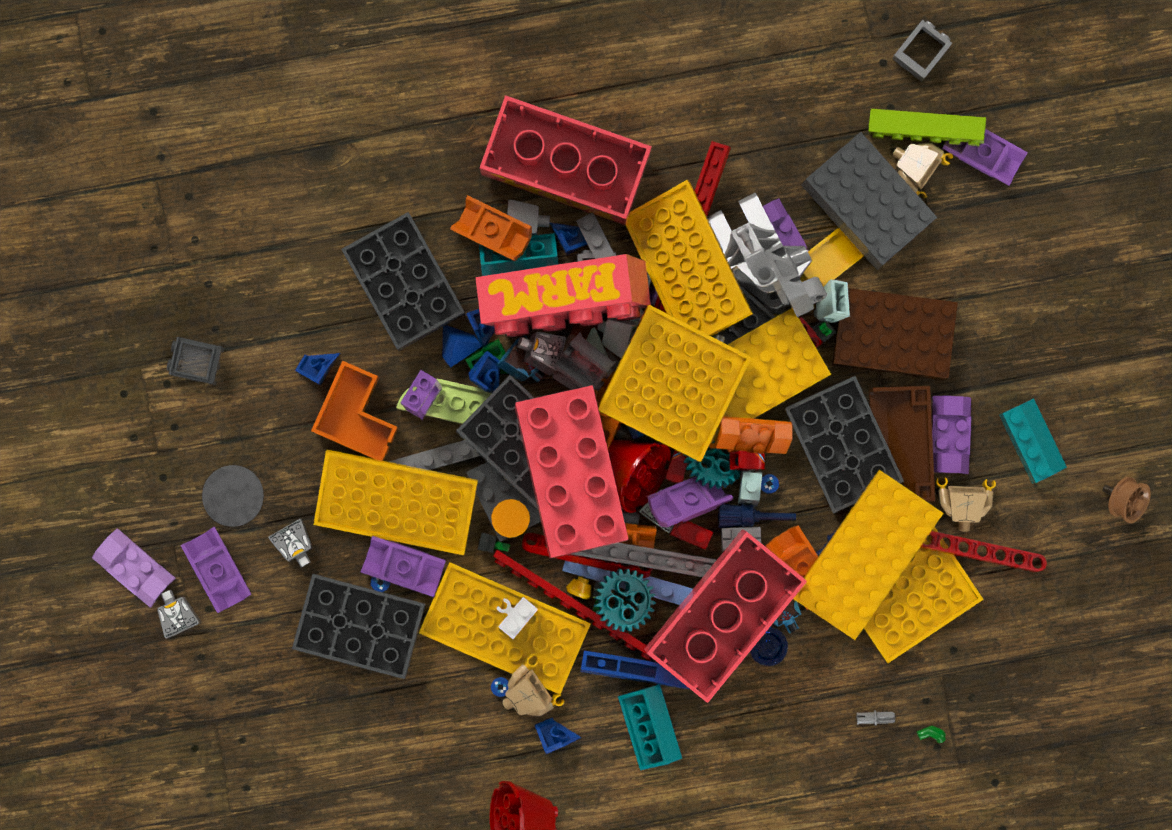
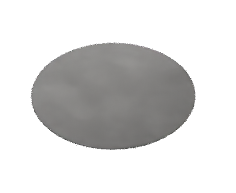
[202,465,264,527]

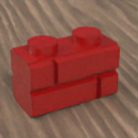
[670,521,713,550]

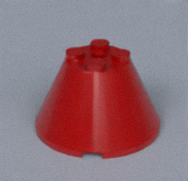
[608,439,671,513]
[489,781,558,830]

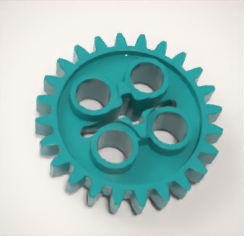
[683,440,742,489]
[593,569,656,632]

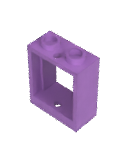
[400,370,442,420]

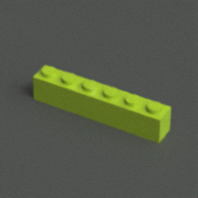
[868,109,986,146]

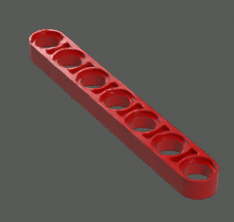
[920,531,1047,572]
[522,533,652,578]

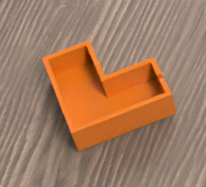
[311,361,399,461]

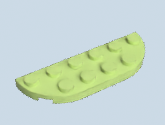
[396,379,492,424]

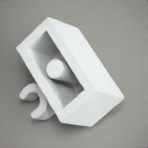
[497,597,538,639]

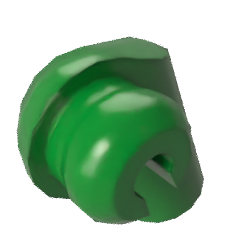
[916,726,946,743]

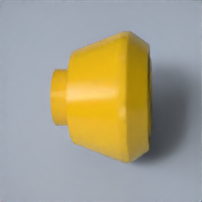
[566,576,591,600]

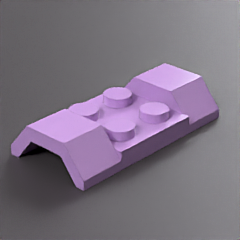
[92,529,176,608]

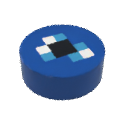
[761,474,779,494]
[371,577,390,592]
[491,677,509,697]

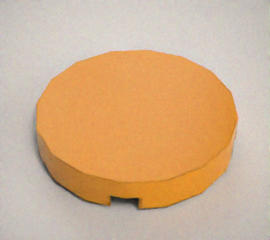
[491,499,530,538]

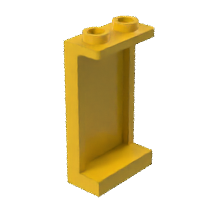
[800,228,864,287]

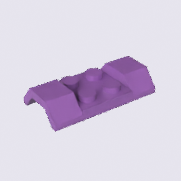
[942,115,1028,186]
[746,199,809,251]
[932,396,971,474]
[648,476,733,527]
[180,527,252,613]
[361,536,446,597]

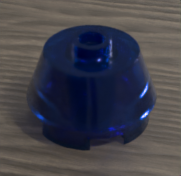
[750,627,788,666]

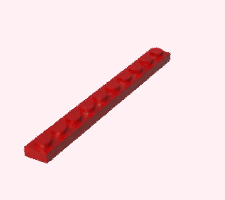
[654,141,731,313]
[493,550,652,661]

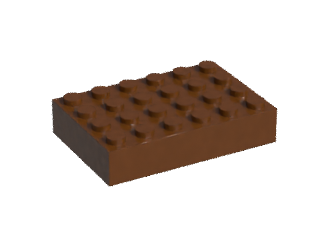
[832,288,958,380]

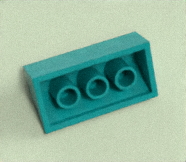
[479,233,558,276]
[999,398,1067,484]
[618,684,682,770]

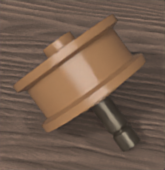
[1103,477,1151,523]

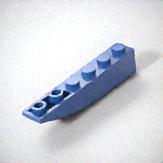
[580,651,691,690]

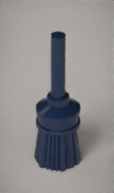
[718,504,796,529]

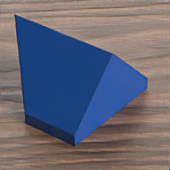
[549,222,588,256]
[467,309,495,347]
[442,325,482,368]
[469,351,500,393]
[295,353,340,386]
[535,718,582,754]

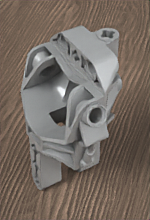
[707,193,827,317]

